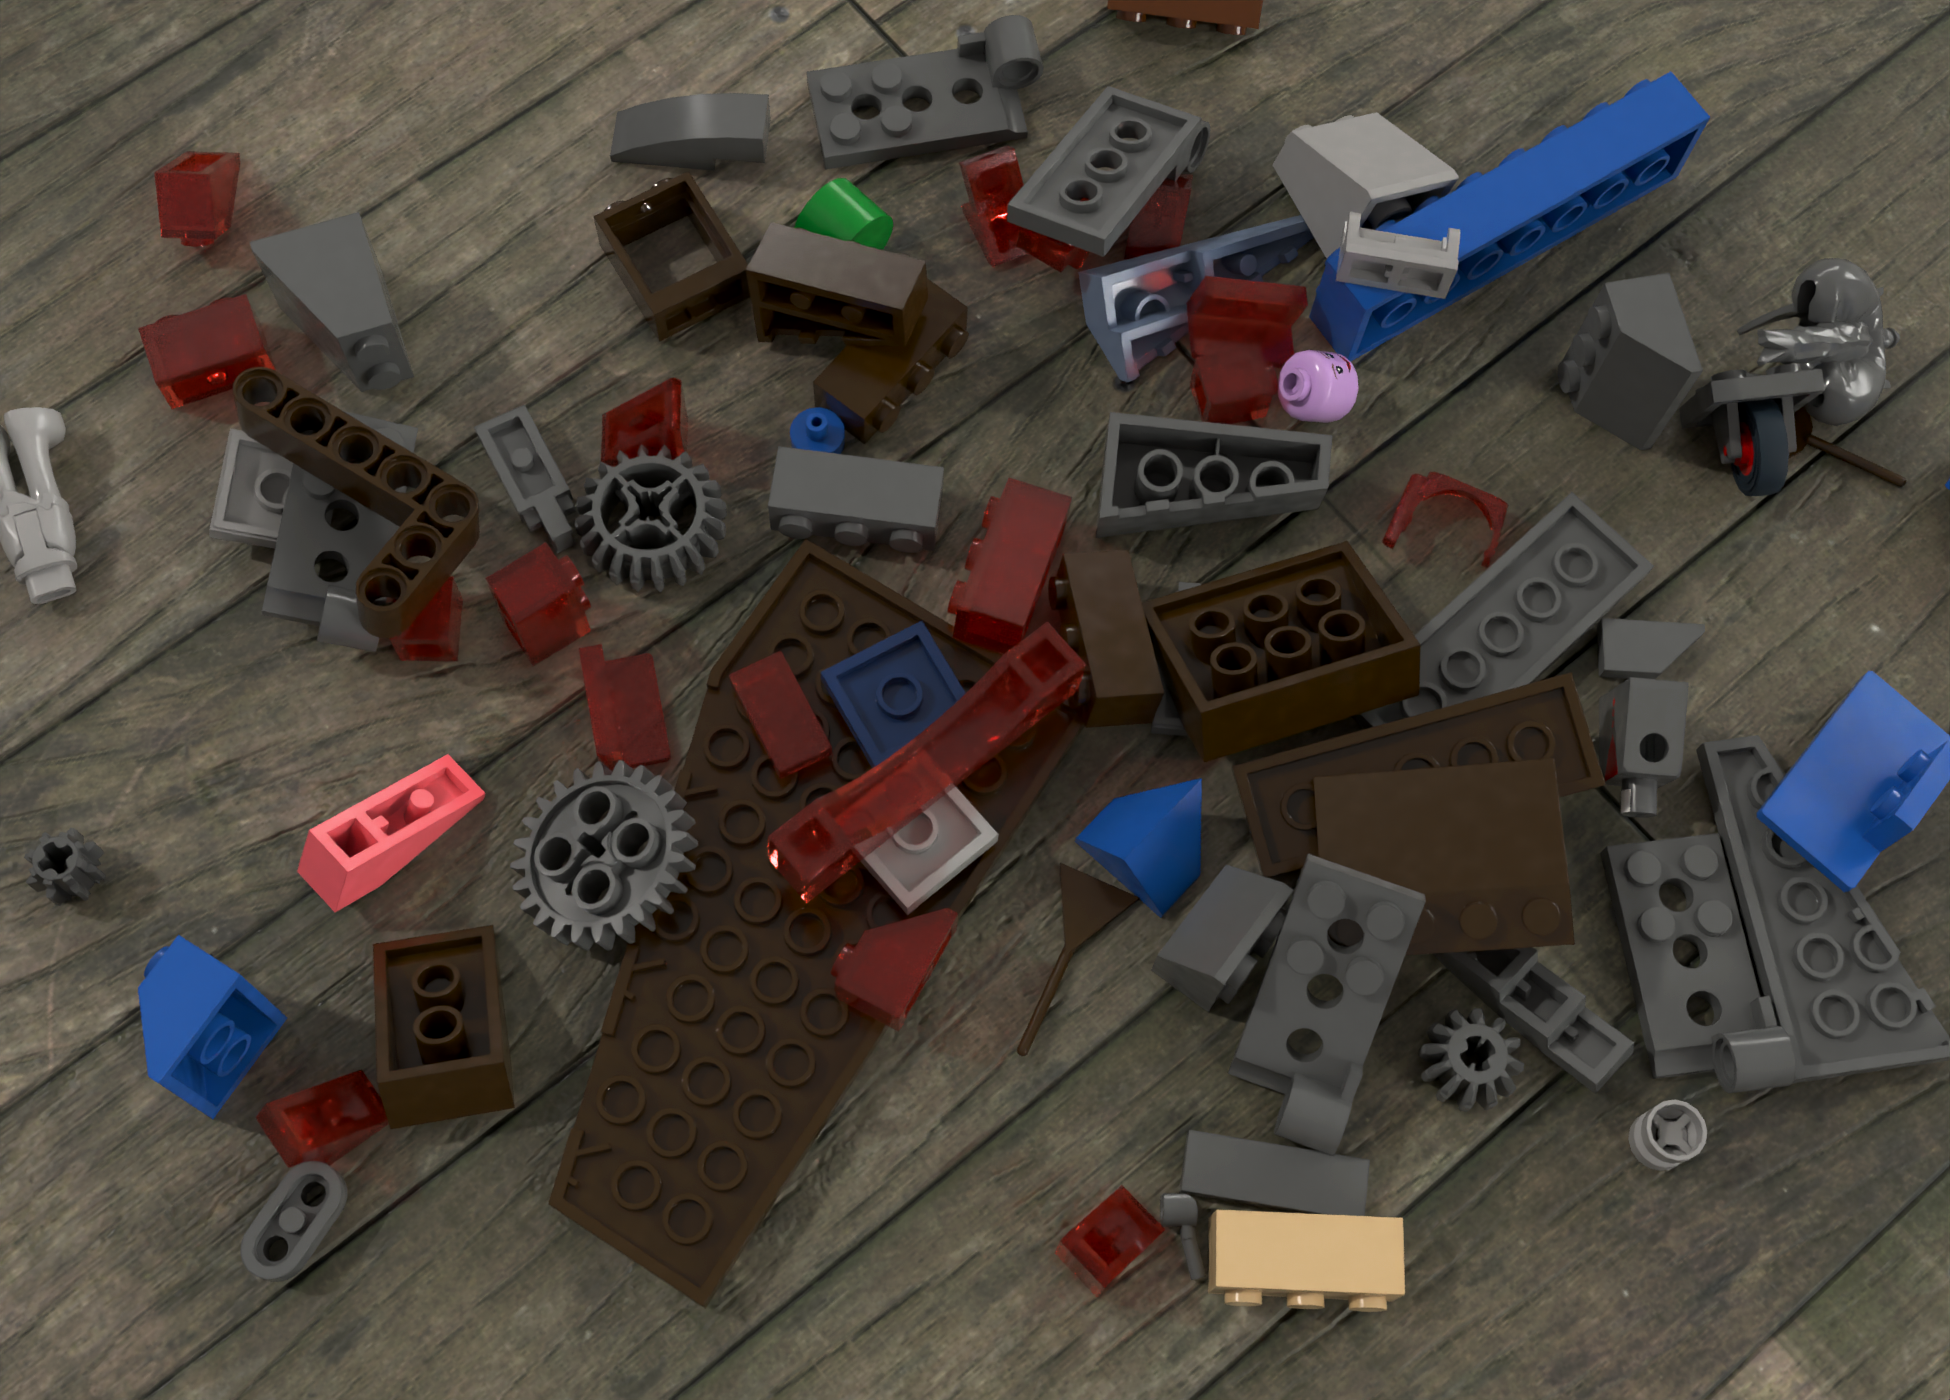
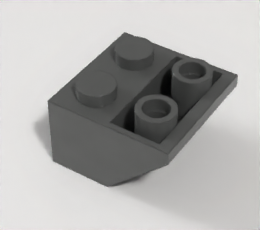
[1151,865,1294,1013]

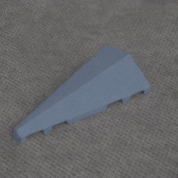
[1078,215,1314,382]

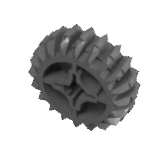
[575,444,727,593]

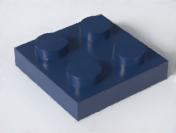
[821,620,979,776]

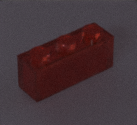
[947,478,1072,658]

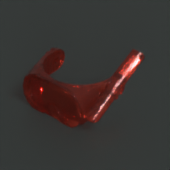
[1382,472,1509,568]

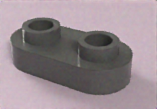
[240,1161,347,1282]

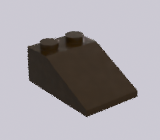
[373,925,515,1129]

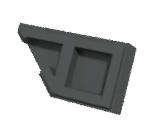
[1597,618,1705,679]

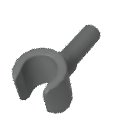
[1160,1193,1206,1280]

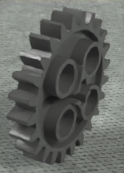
[510,760,698,951]

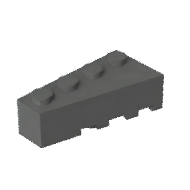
[1096,412,1332,538]

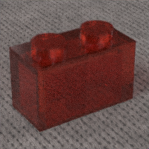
[138,294,276,409]
[485,542,592,666]

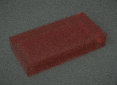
[729,651,833,779]

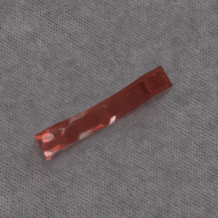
[768,622,1086,903]

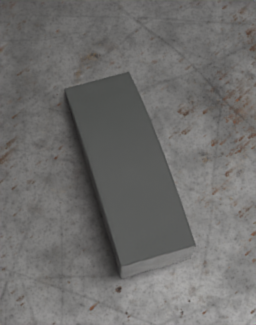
[610,93,771,171]

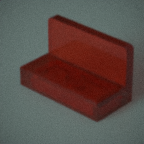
[1186,276,1308,369]
[579,644,671,771]

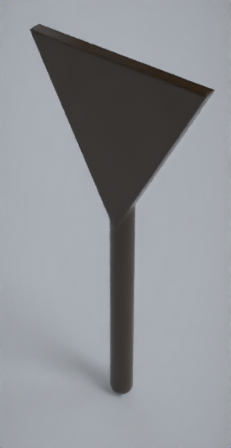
[1017,863,1140,1056]

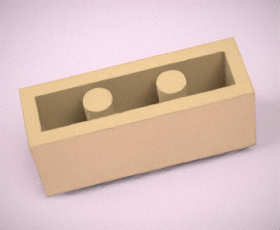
[1208,1210,1405,1312]

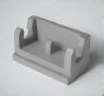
[1336,211,1460,299]

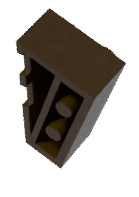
[746,222,928,347]

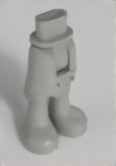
[0,407,77,604]

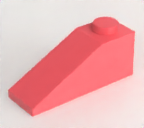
[297,754,486,912]

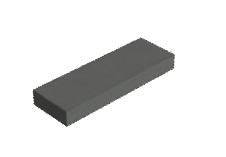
[1179,1130,1370,1216]

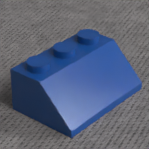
[138,935,287,1119]

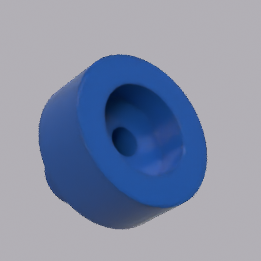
[790,407,845,454]

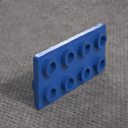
[1756,671,1950,892]

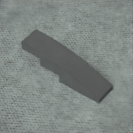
[1433,947,1634,1094]

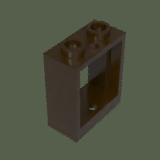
[593,171,750,342]

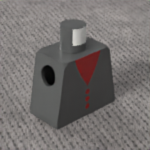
[1599,677,1689,818]

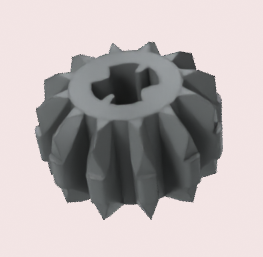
[1418,1008,1524,1112]

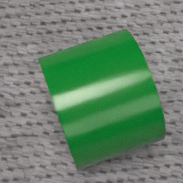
[794,178,893,250]

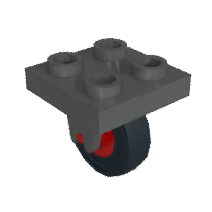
[1679,363,1825,496]

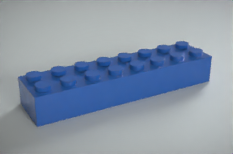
[1309,71,1710,362]

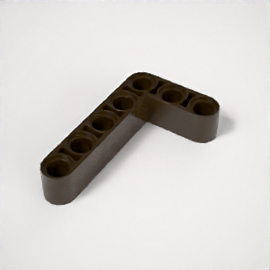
[233,367,480,638]

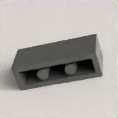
[768,446,944,553]

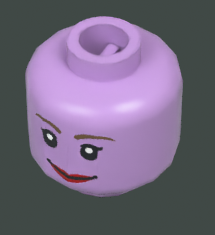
[1277,350,1359,423]

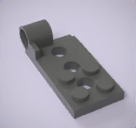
[806,15,1044,170]
[1007,86,1211,257]
[261,411,418,652]
[1600,833,1796,1093]
[1228,854,1426,1156]

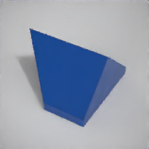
[1075,778,1202,918]

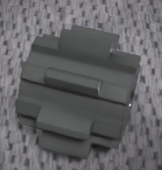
[24,827,106,906]

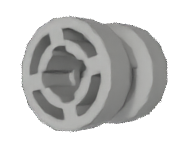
[1628,1099,1707,1171]

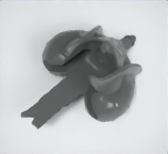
[1737,258,1900,426]

